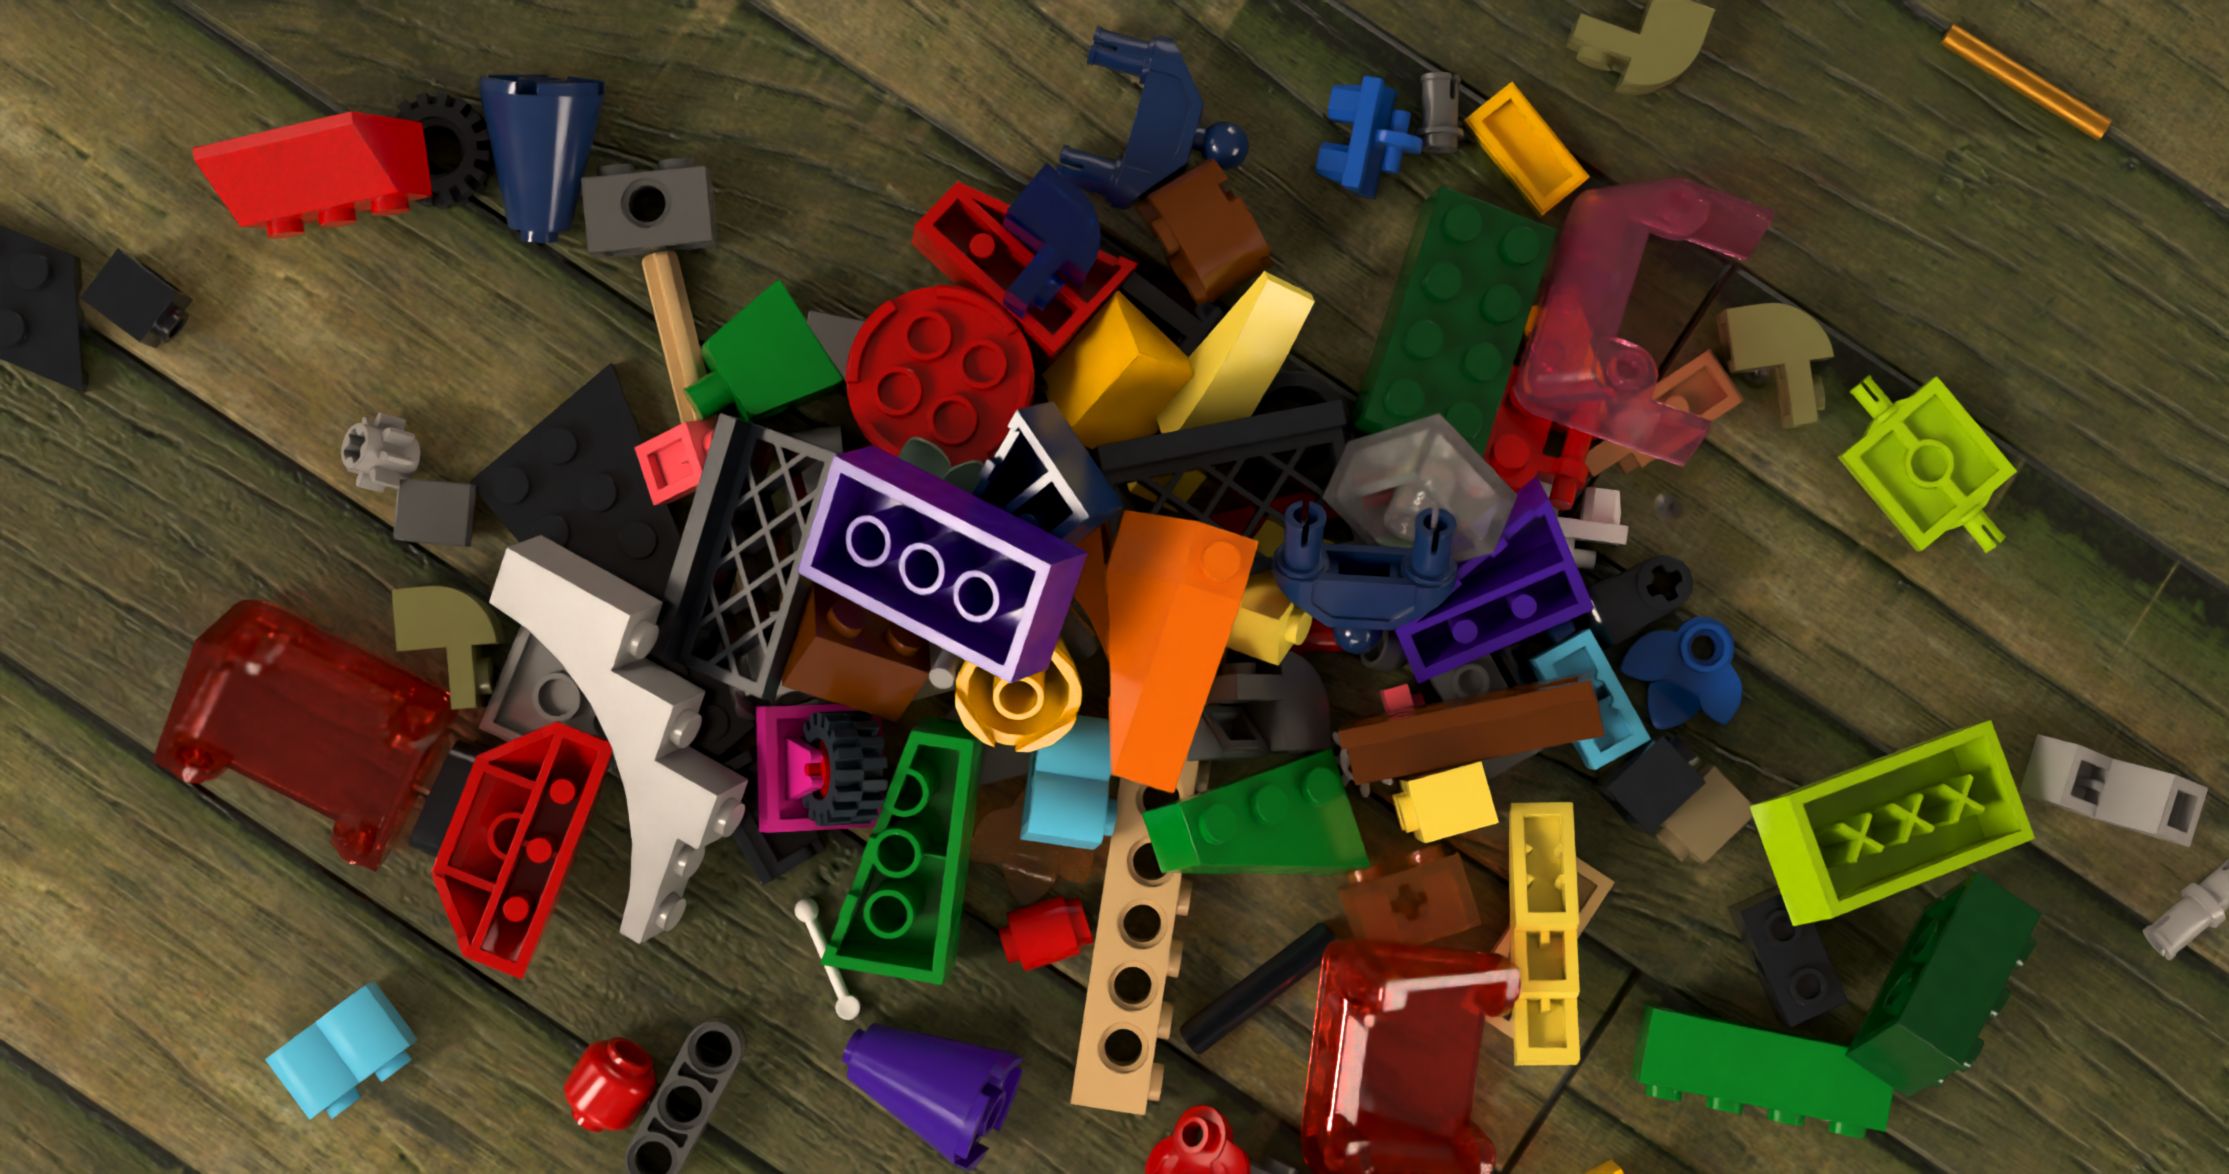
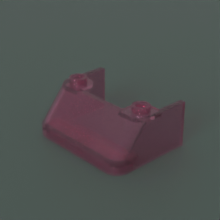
[1513,178,1775,467]

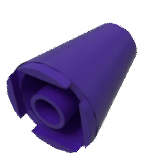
[842,1022,1023,1172]

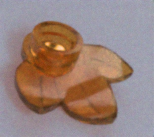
[969,790,1094,906]

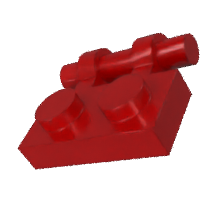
[1467,365,1604,510]

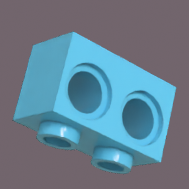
[1527,629,1651,770]

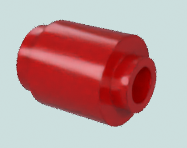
[998,895,1094,972]

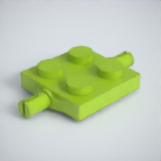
[1838,375,2017,553]

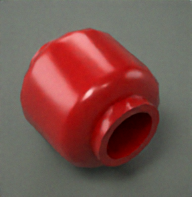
[563,1037,657,1133]

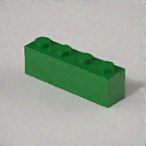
[1630,1003,1894,1139]

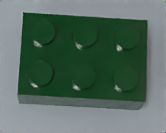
[1845,871,2041,1097]

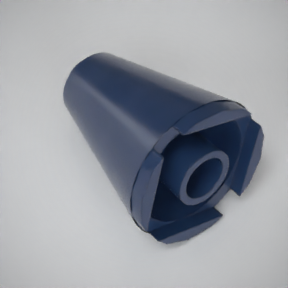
[479,74,605,243]

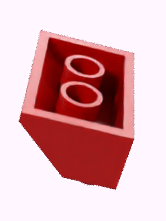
[192,111,433,239]

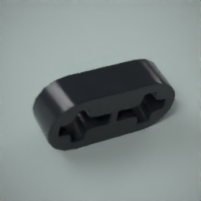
[409,739,486,858]

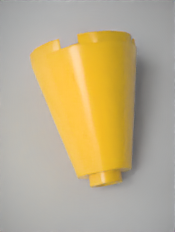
[955,634,1083,752]

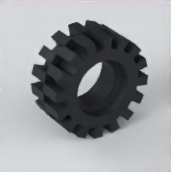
[388,92,496,209]

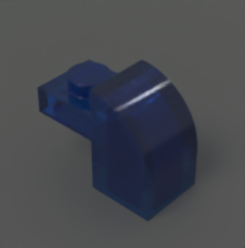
[1002,163,1101,320]

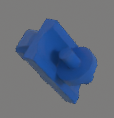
[1315,76,1424,200]

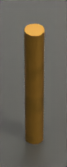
[1940,23,2112,141]

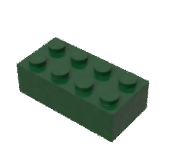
[1347,185,1557,473]

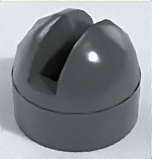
[1360,629,1409,671]

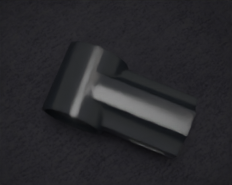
[1119,260,1226,357]

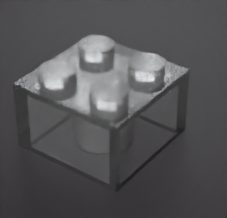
[1323,413,1518,563]

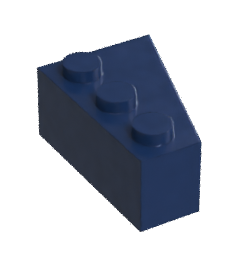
[972,401,1125,546]

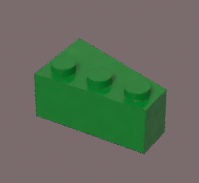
[1142,748,1371,876]

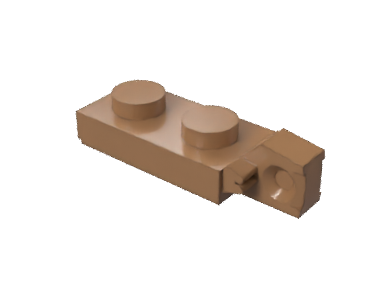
[1585,349,1744,480]

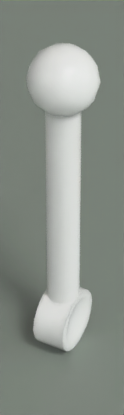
[794,898,861,1020]

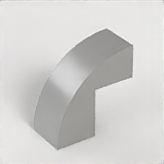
[2019,734,2208,847]

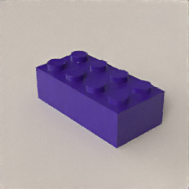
[797,445,1088,683]

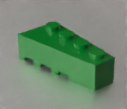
[819,716,984,985]

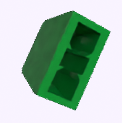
[683,280,843,423]

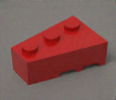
[911,181,1138,368]

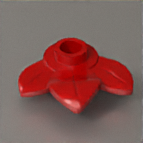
[1145,1105,1251,1174]

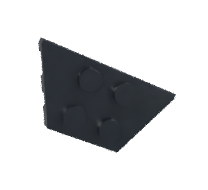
[0,225,89,393]

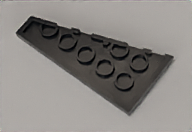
[469,363,756,761]

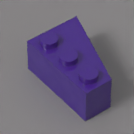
[1395,476,1594,684]

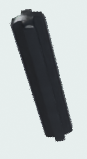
[1180,922,1341,1054]

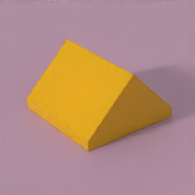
[1042,290,1194,449]

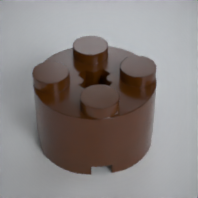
[1137,158,1274,306]

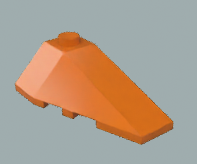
[1104,510,1259,794]

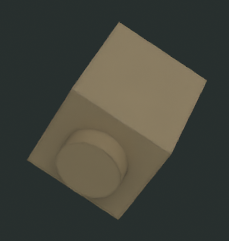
[1656,765,1753,864]

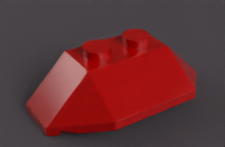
[431,721,613,979]

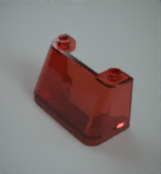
[152,599,459,872]
[1301,938,1521,1174]

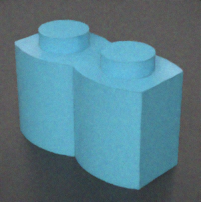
[1020,715,1118,850]
[265,980,418,1120]

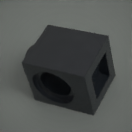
[81,248,193,348]

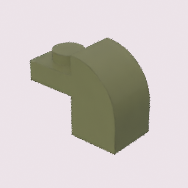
[1565,0,1715,95]
[1716,303,1834,430]
[391,586,507,710]

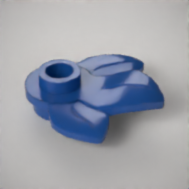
[1620,617,1742,730]

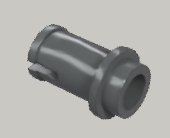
[1415,72,1464,154]

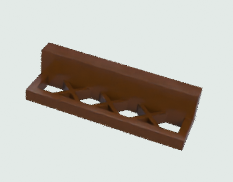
[1338,671,1605,785]

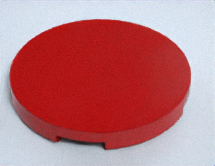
[845,285,1035,467]

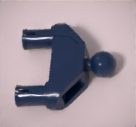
[1053,26,1249,210]
[1271,501,1458,655]

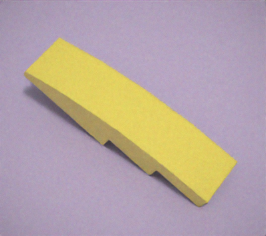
[1127,271,1315,512]
[1509,802,1580,1066]

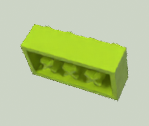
[1749,720,2035,926]

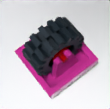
[756,704,888,833]

